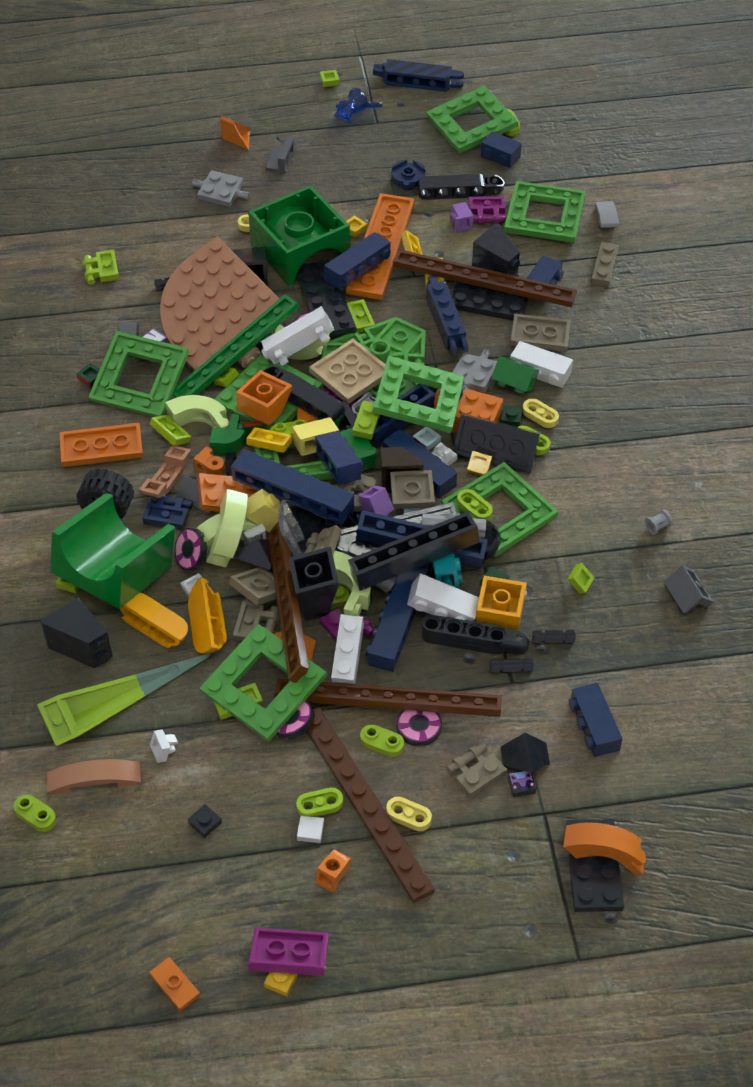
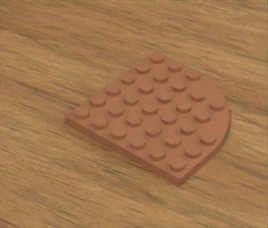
[160,236,279,371]

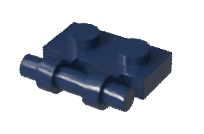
[142,495,193,530]

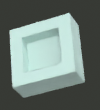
[413,427,441,451]

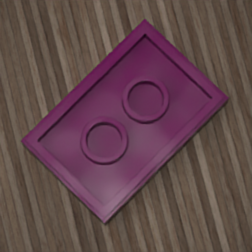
[248,927,329,976]

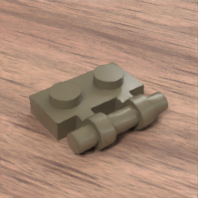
[303,525,342,554]
[233,600,279,642]
[446,742,507,798]

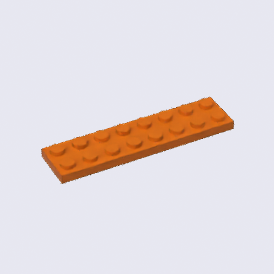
[346,193,415,300]

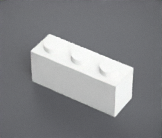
[510,341,573,388]
[407,574,479,621]
[331,614,364,684]

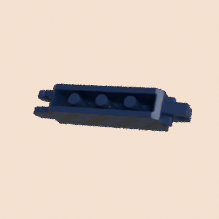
[373,59,464,92]
[426,276,469,355]

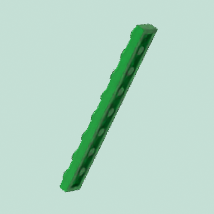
[172,294,299,398]

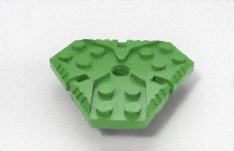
[322,317,426,398]

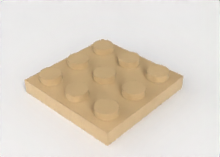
[309,339,386,404]

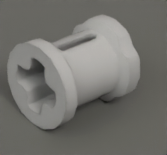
[645,509,673,535]

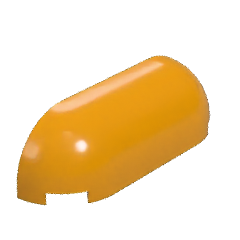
[188,577,227,654]
[120,593,188,648]

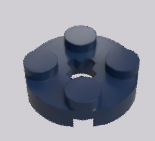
[391,160,426,190]

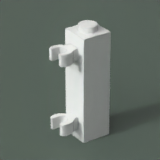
[261,306,334,366]

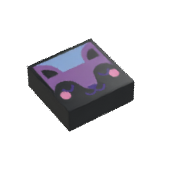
[508,771,536,797]

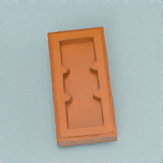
[149,957,200,1012]

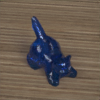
[334,88,383,123]

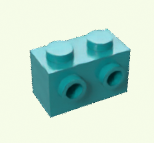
[433,553,463,589]

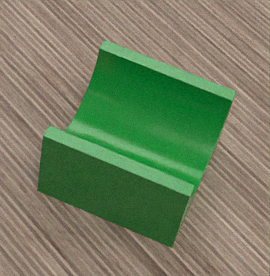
[248,185,350,286]
[50,493,175,609]

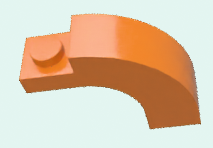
[563,823,646,875]

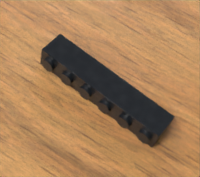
[348,511,479,591]

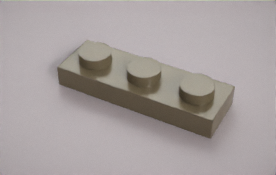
[591,242,619,287]

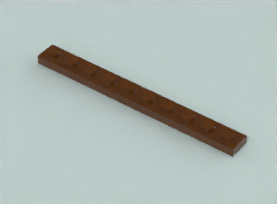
[393,249,577,308]
[268,521,309,683]
[274,678,502,717]
[306,707,435,904]

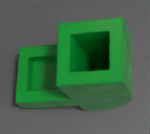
[209,414,246,457]

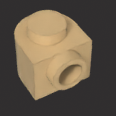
[237,346,261,368]

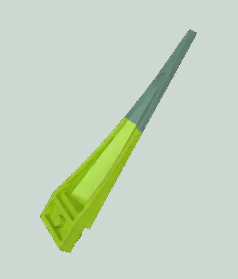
[37,654,210,747]

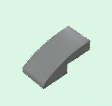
[595,201,619,228]

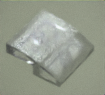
[278,500,305,556]

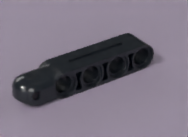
[417,174,505,200]
[263,365,345,422]
[422,615,530,655]

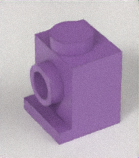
[450,202,473,233]

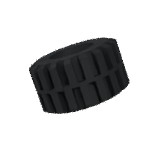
[76,468,134,519]

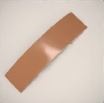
[139,445,191,498]
[47,759,141,795]

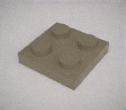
[390,470,435,509]
[229,567,277,606]

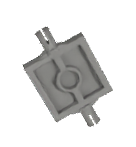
[192,170,250,207]
[452,349,497,398]

